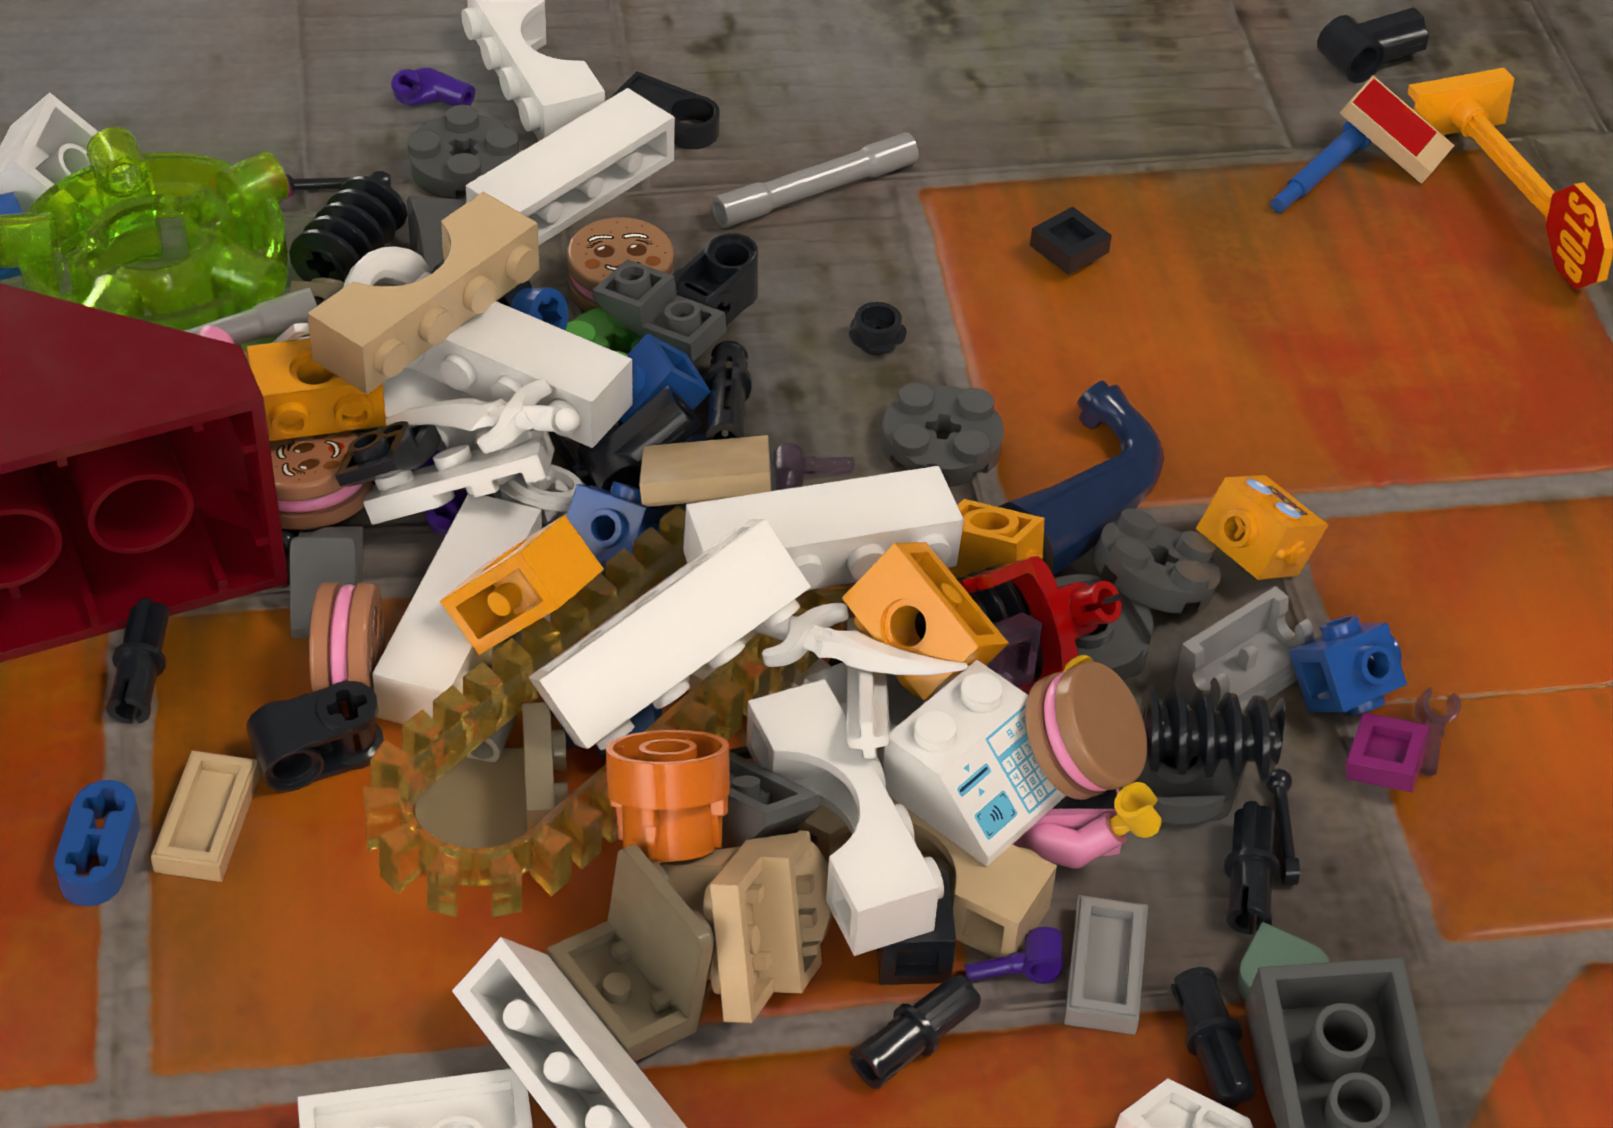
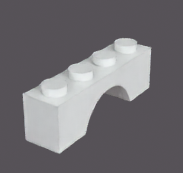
[461,0,605,141]
[746,679,944,956]

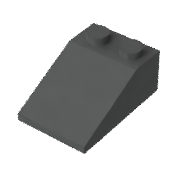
[1244,957,1441,1128]

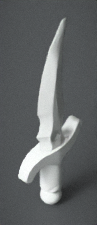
[379,379,580,453]
[753,603,969,675]

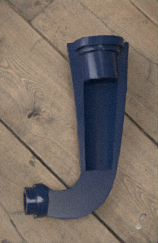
[998,380,1164,576]

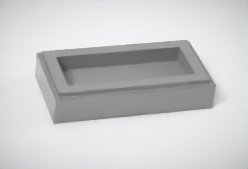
[1064,895,1148,1035]

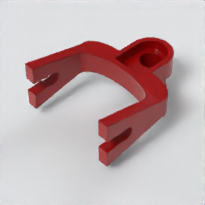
[958,556,1122,695]

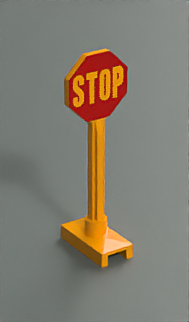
[1407,68,1613,290]

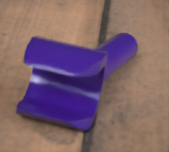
[964,927,1063,984]

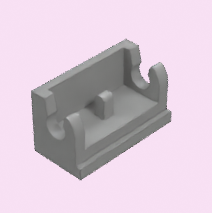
[1174,586,1314,713]

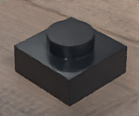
[1030,206,1112,275]

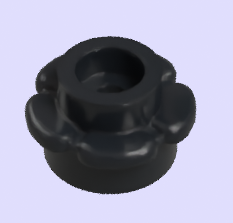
[849,302,907,355]

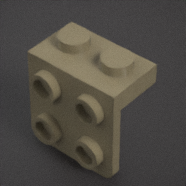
[415,702,569,868]
[546,844,714,1062]

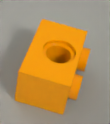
[247,338,387,441]
[440,515,604,655]
[842,542,1009,701]

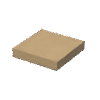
[639,435,771,507]

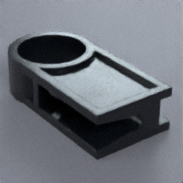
[610,71,720,149]

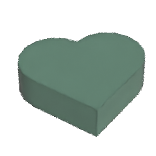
[1236,922,1329,1001]

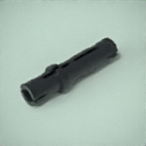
[704,340,752,441]

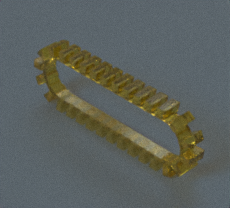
[363,505,849,918]

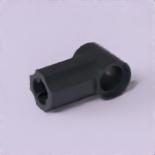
[1317,7,1429,83]
[578,386,702,491]

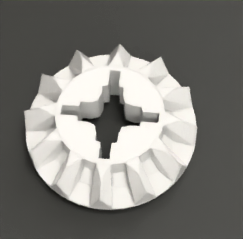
[492,464,586,525]

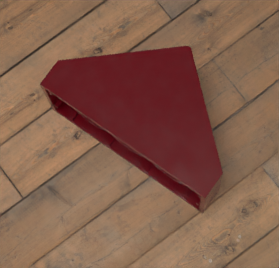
[0,283,289,663]

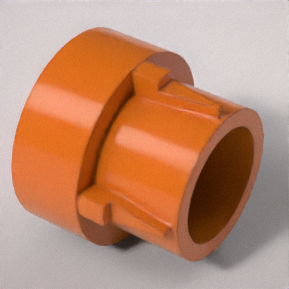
[606,730,730,862]

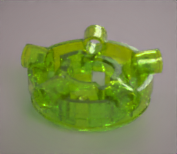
[0,127,289,346]

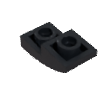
[335,421,442,487]

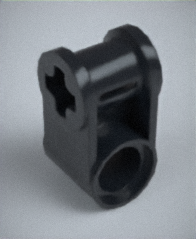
[672,233,758,327]
[246,681,385,792]

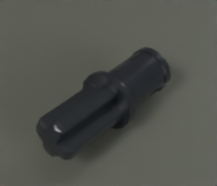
[106,598,170,724]
[1224,801,1280,934]
[1171,967,1256,1108]
[849,975,981,1089]

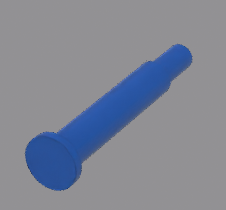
[1271,121,1372,213]

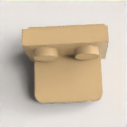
[660,831,833,1023]

